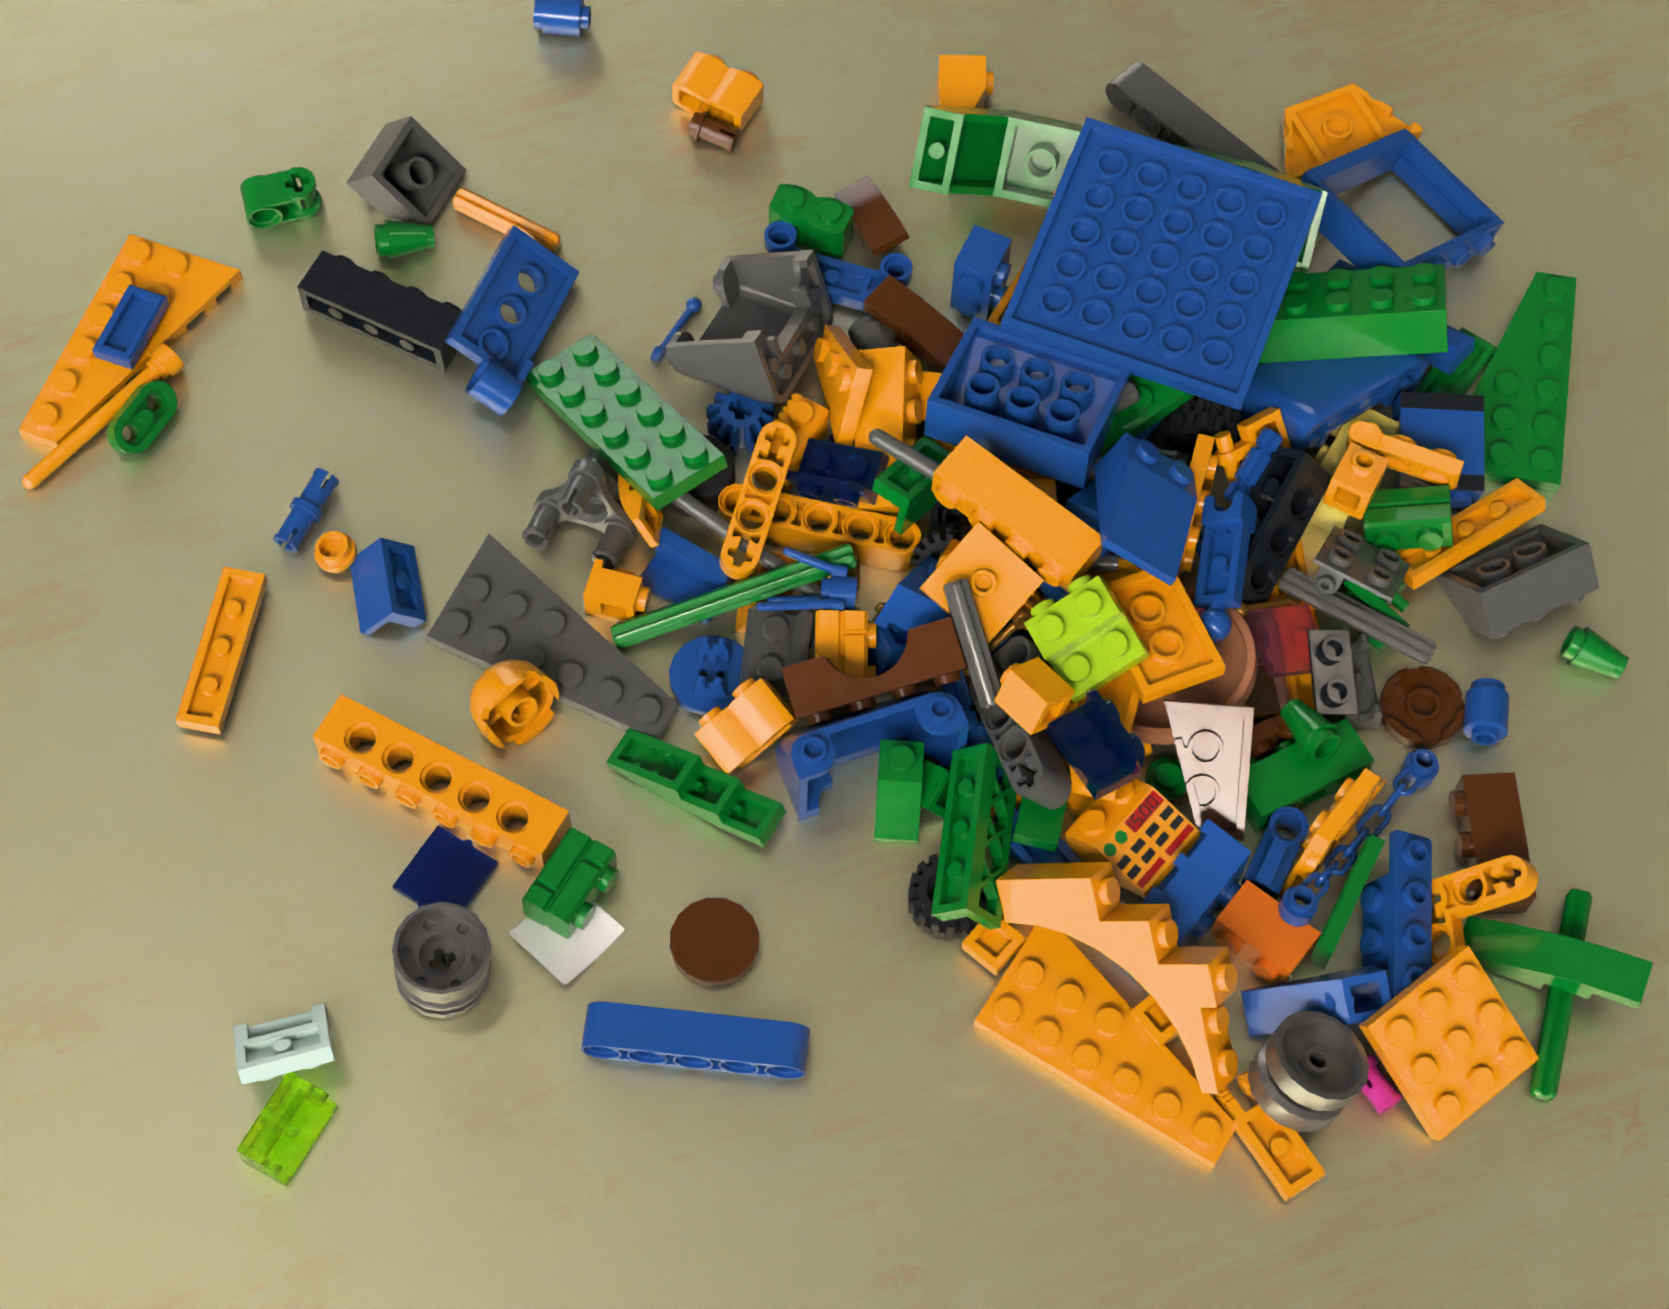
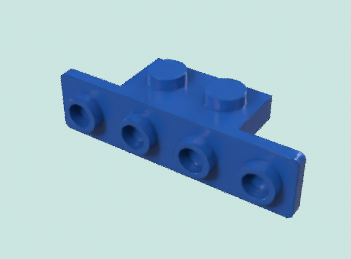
[1360,830,1432,999]

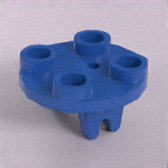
[669,635,744,715]

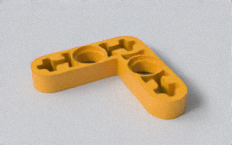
[1432,855,1538,967]

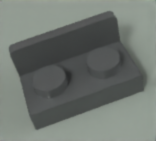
[739,605,815,702]

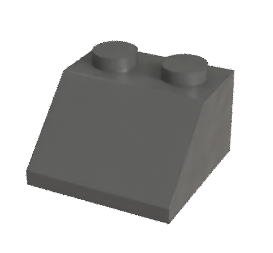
[346,116,466,225]

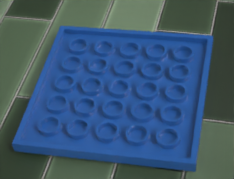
[1001,117,1322,411]

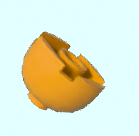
[469,659,559,748]

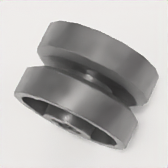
[1248,1011,1369,1132]

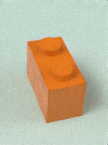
[1210,880,1321,984]

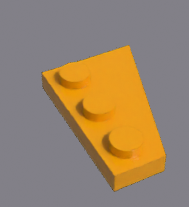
[814,324,873,448]

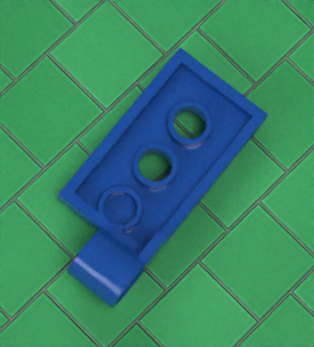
[444,225,579,416]

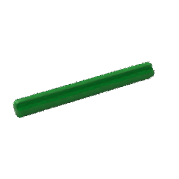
[1530,889,1592,1101]

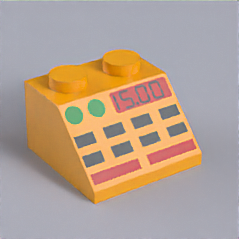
[1065,773,1200,898]

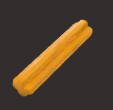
[452,188,561,254]

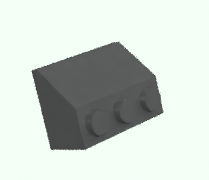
[1436,524,1599,639]

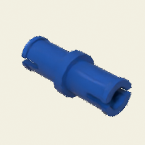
[273,468,339,553]

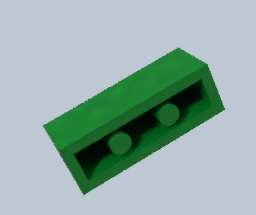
[1246,718,1375,833]

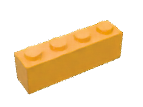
[853,346,923,517]
[931,435,1103,593]

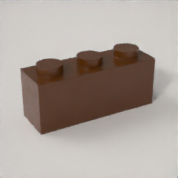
[1449,772,1536,915]

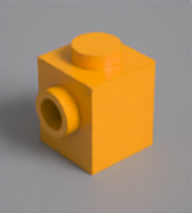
[1322,442,1390,520]
[994,657,1075,735]

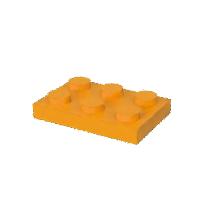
[1177,434,1219,580]
[1108,570,1226,704]

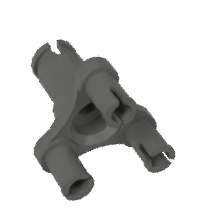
[522,447,638,570]

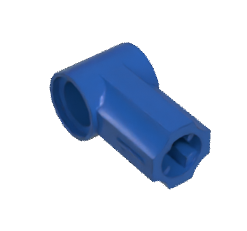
[1241,806,1309,900]

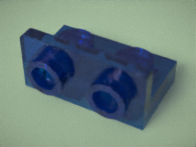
[785,438,889,508]
[1047,688,1145,800]

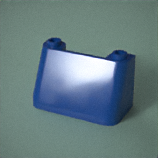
[1232,354,1428,452]
[775,691,969,821]

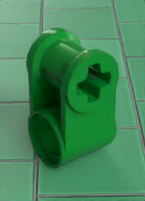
[240,167,322,229]

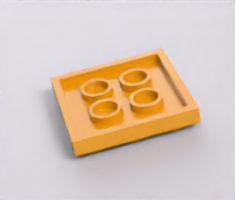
[1359,945,1538,1141]

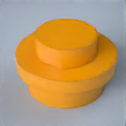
[314,531,357,573]

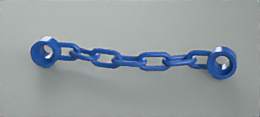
[1278,749,1439,927]

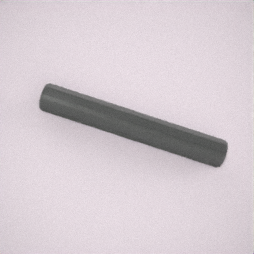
[1278,568,1437,665]

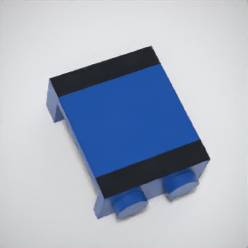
[1392,392,1485,508]

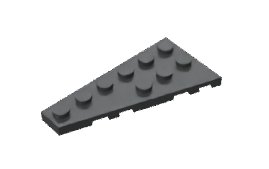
[427,534,678,740]

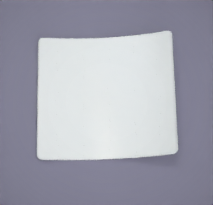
[509,901,624,985]

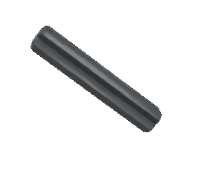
[943,579,1001,708]

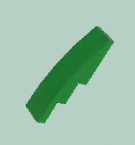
[606,728,786,848]
[1463,916,1653,1009]

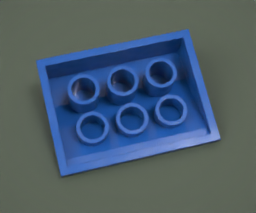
[924,317,1131,488]

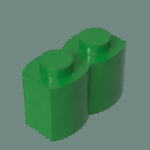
[769,184,854,260]

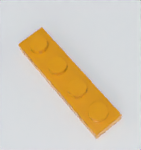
[1395,478,1546,590]
[175,567,268,734]

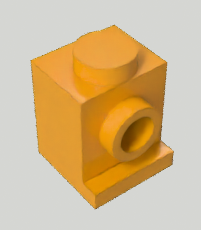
[583,558,652,622]

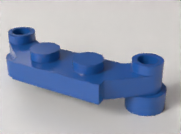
[764,221,913,311]

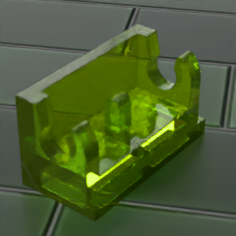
[236,1072,338,1187]

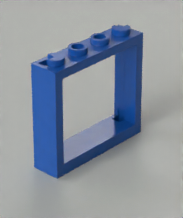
[1300,128,1504,270]

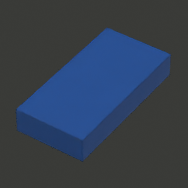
[92,284,169,370]

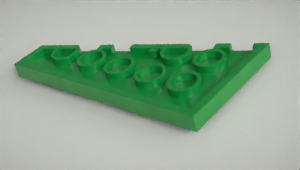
[1473,272,1577,493]

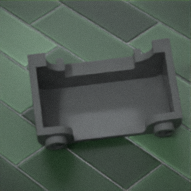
[665,250,833,404]

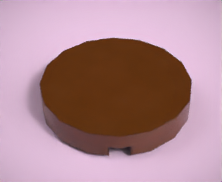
[1378,666,1465,750]
[670,898,759,987]

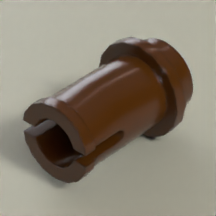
[688,111,741,152]

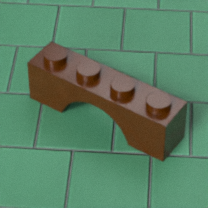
[781,617,968,726]

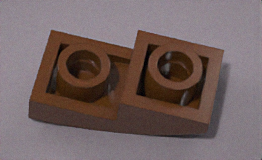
[833,175,909,257]

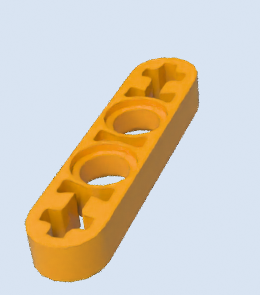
[719,421,796,580]

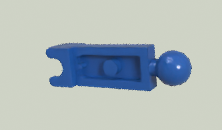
[1194,491,1257,642]

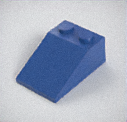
[1094,432,1197,586]

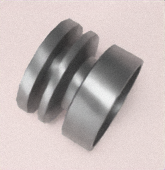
[392,902,491,1019]

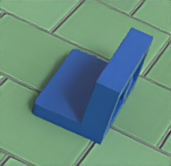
[639,527,736,624]
[350,537,426,635]

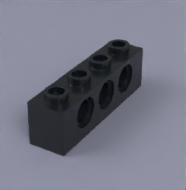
[1242,446,1332,623]

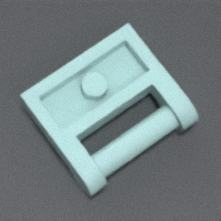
[233,1003,335,1085]

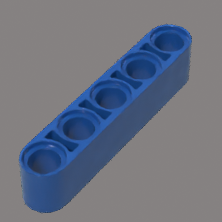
[581,1002,810,1079]

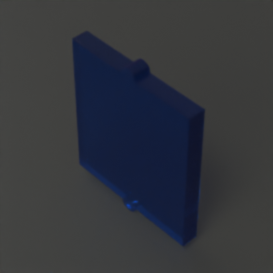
[392,825,499,909]

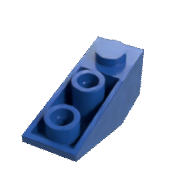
[1240,965,1391,1036]

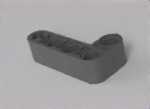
[969,636,1072,810]

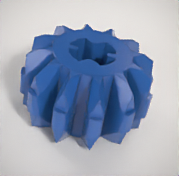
[706,391,775,456]

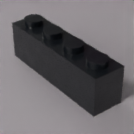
[297,250,462,372]

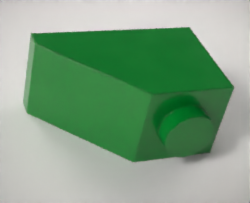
[874,739,924,844]

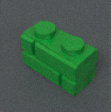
[1364,485,1453,552]
[522,828,619,939]

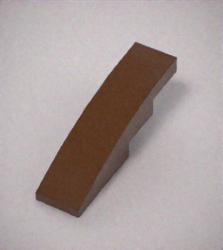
[864,274,964,373]

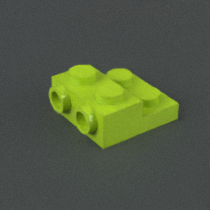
[1024,575,1151,703]

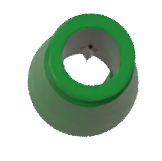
[374,220,435,260]
[1559,626,1629,679]
[1280,699,1341,762]

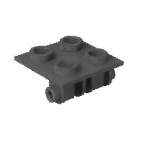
[1313,526,1411,602]

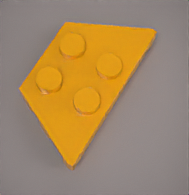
[1282,83,1423,180]
[1278,768,1387,901]

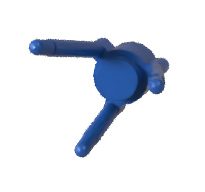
[756,547,857,611]

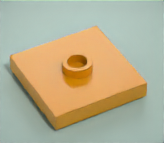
[919,522,1044,644]

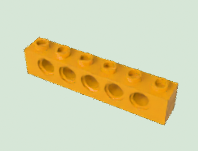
[312,694,572,869]

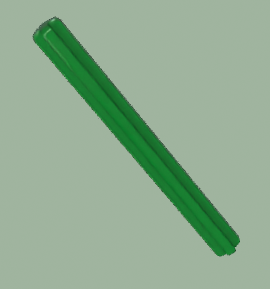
[611,543,857,649]

